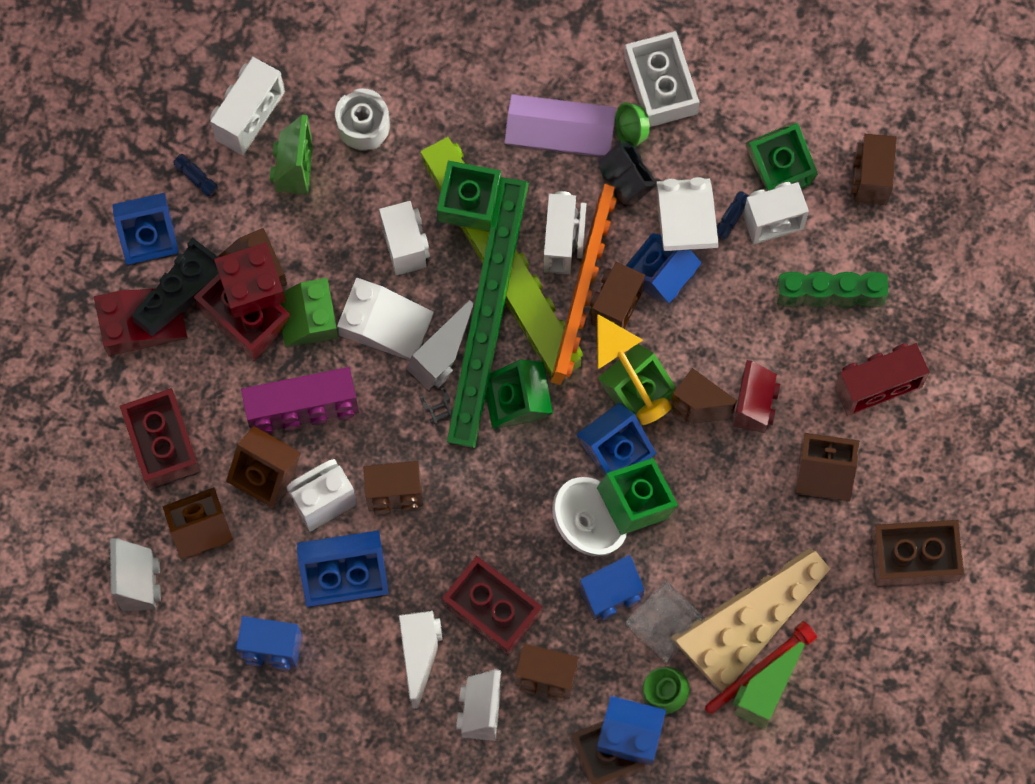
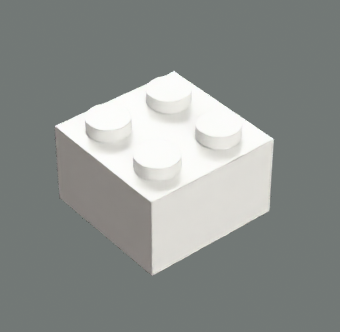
[743,182,809,245]
[379,201,430,276]

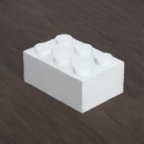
[624,31,699,127]
[210,57,285,156]

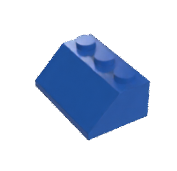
[297,530,389,607]

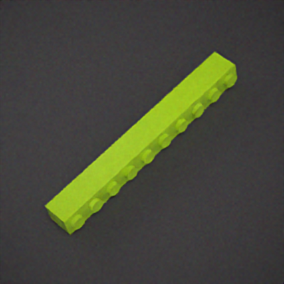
[420,137,583,378]

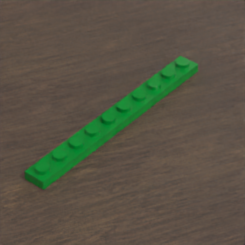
[447,177,529,448]

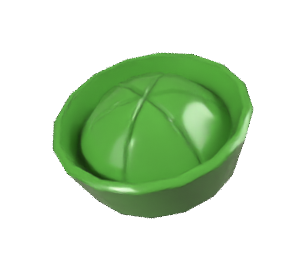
[615,102,650,147]
[642,666,690,714]

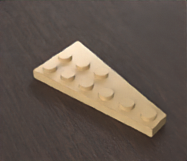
[670,549,830,692]

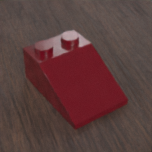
[93,288,188,357]

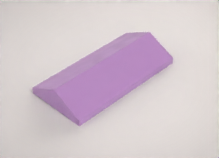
[505,94,616,157]

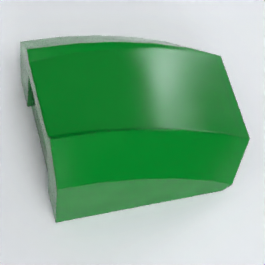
[745,123,818,191]

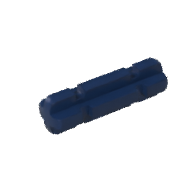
[173,154,218,197]
[717,191,749,240]

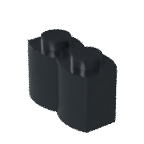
[598,142,656,205]

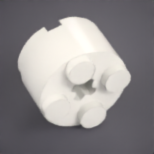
[335,88,390,150]

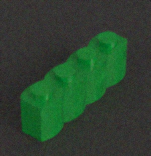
[776,272,889,308]

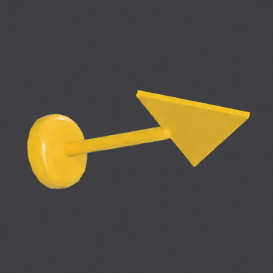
[597,314,672,425]

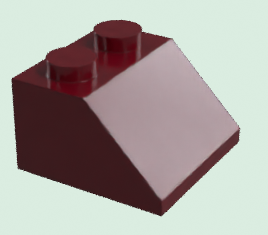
[733,360,780,433]

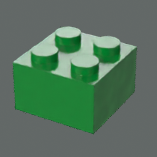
[437,160,501,231]
[597,458,678,535]

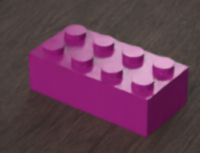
[241,367,359,435]

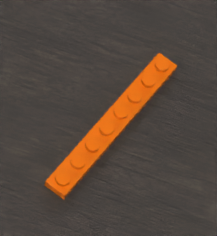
[550,184,617,385]

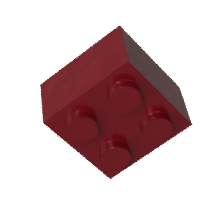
[214,242,286,318]

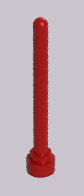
[705,621,817,714]

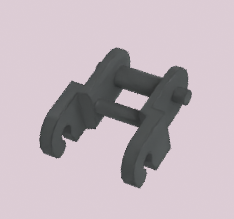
[419,386,453,426]

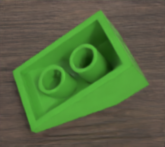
[270,115,313,194]
[732,642,805,729]

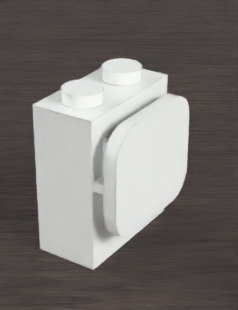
[544,191,586,274]
[287,459,358,532]

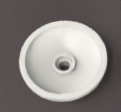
[552,477,627,556]

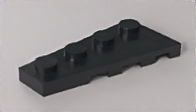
[132,237,219,336]

